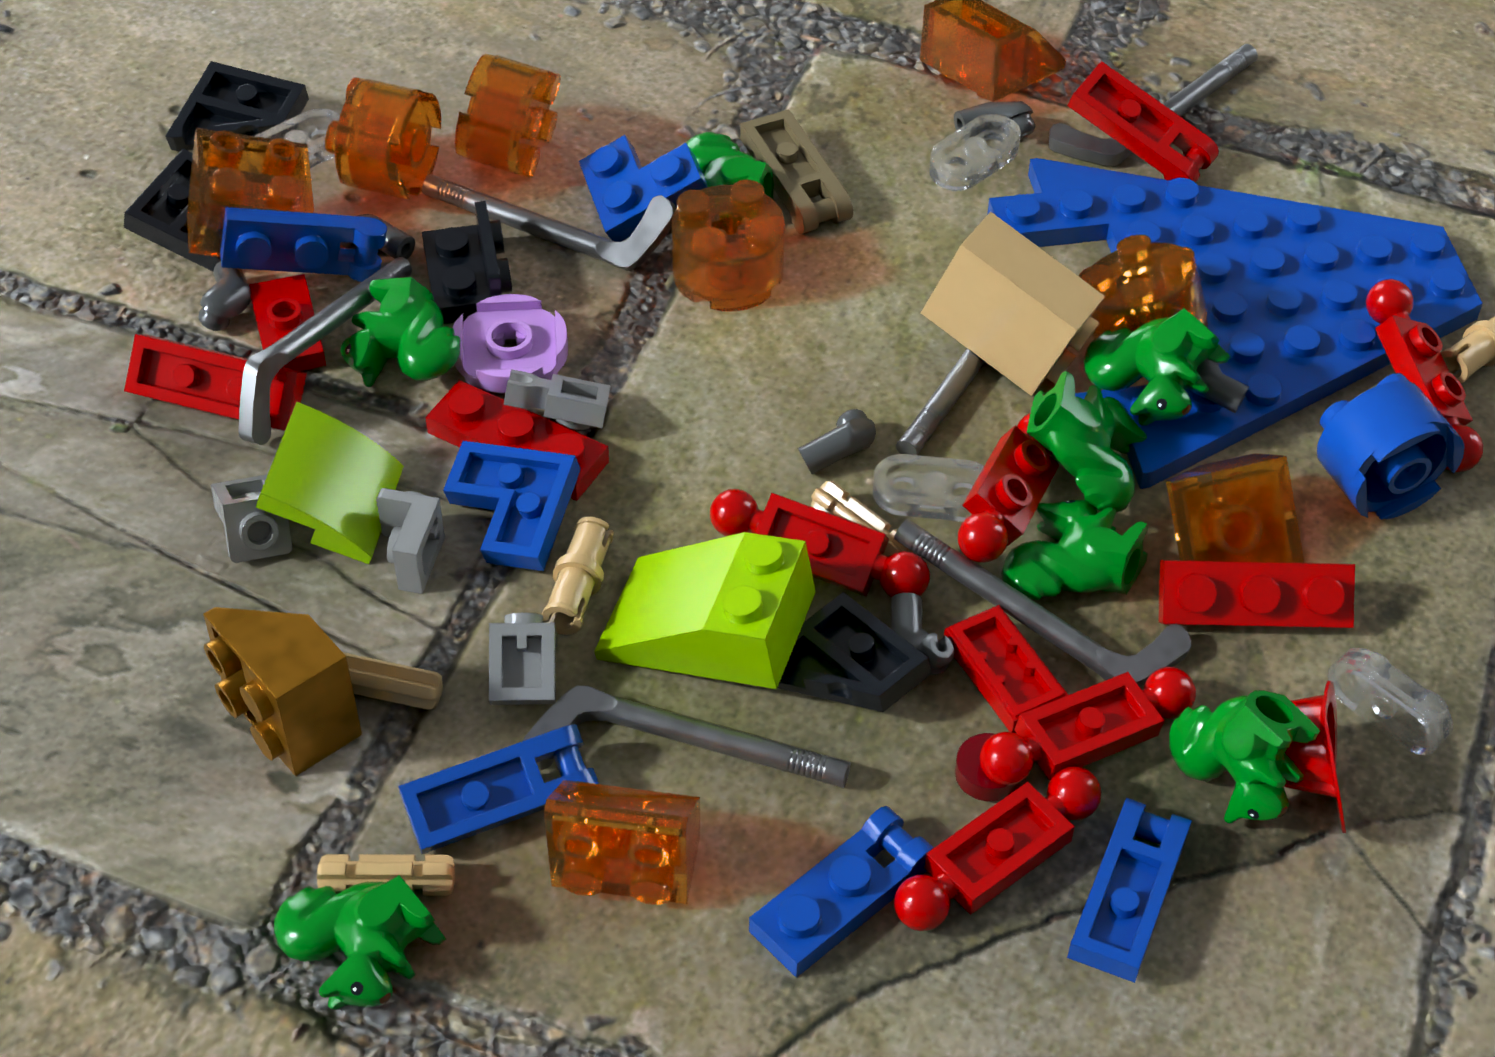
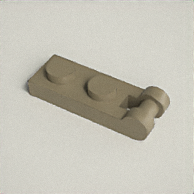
[740,109,853,234]

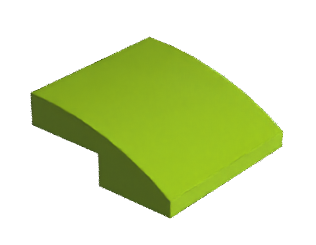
[256,402,404,564]

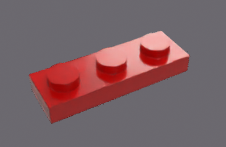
[124,334,307,431]
[425,380,609,501]
[1158,560,1355,628]

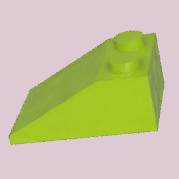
[594,532,816,689]

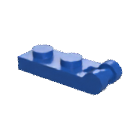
[220,207,387,282]
[399,724,601,854]
[1067,798,1192,983]
[749,806,934,978]

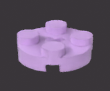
[453,294,568,393]

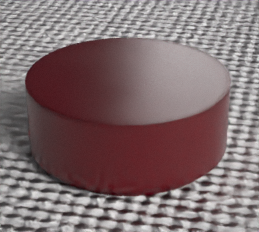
[955,733,1020,802]

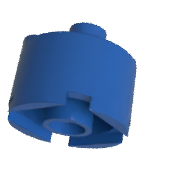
[1317,373,1464,520]

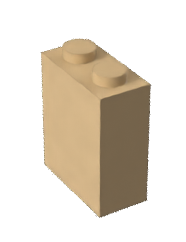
[921,211,1105,396]

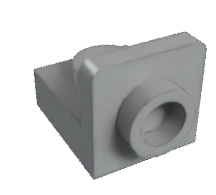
[211,474,292,563]
[376,488,445,594]
[489,613,557,705]

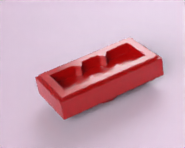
[249,274,326,371]
[944,605,1068,733]

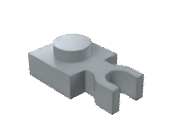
[503,369,611,430]

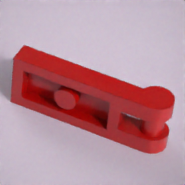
[1067,61,1219,183]

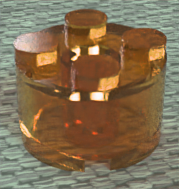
[455,53,561,178]
[325,77,442,199]
[672,180,785,311]
[1079,235,1208,340]

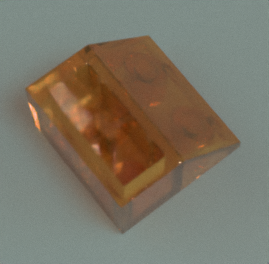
[920,0,1066,102]
[187,128,314,257]
[544,780,700,905]

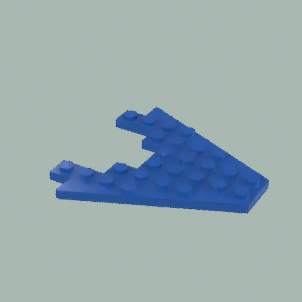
[987,158,1483,489]

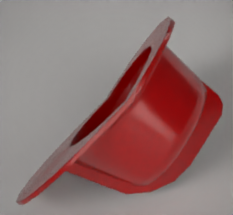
[1284,681,1346,833]

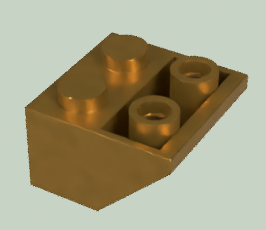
[203,607,362,777]

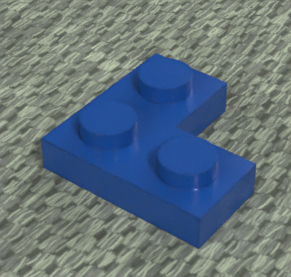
[579,135,710,242]
[443,441,581,571]

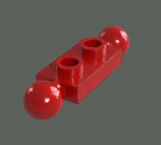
[1366,279,1483,472]
[958,413,1059,563]
[710,489,930,598]
[979,667,1196,786]
[894,766,1102,931]

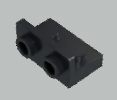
[422,201,512,324]

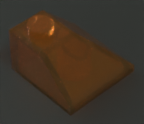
[1166,453,1305,563]

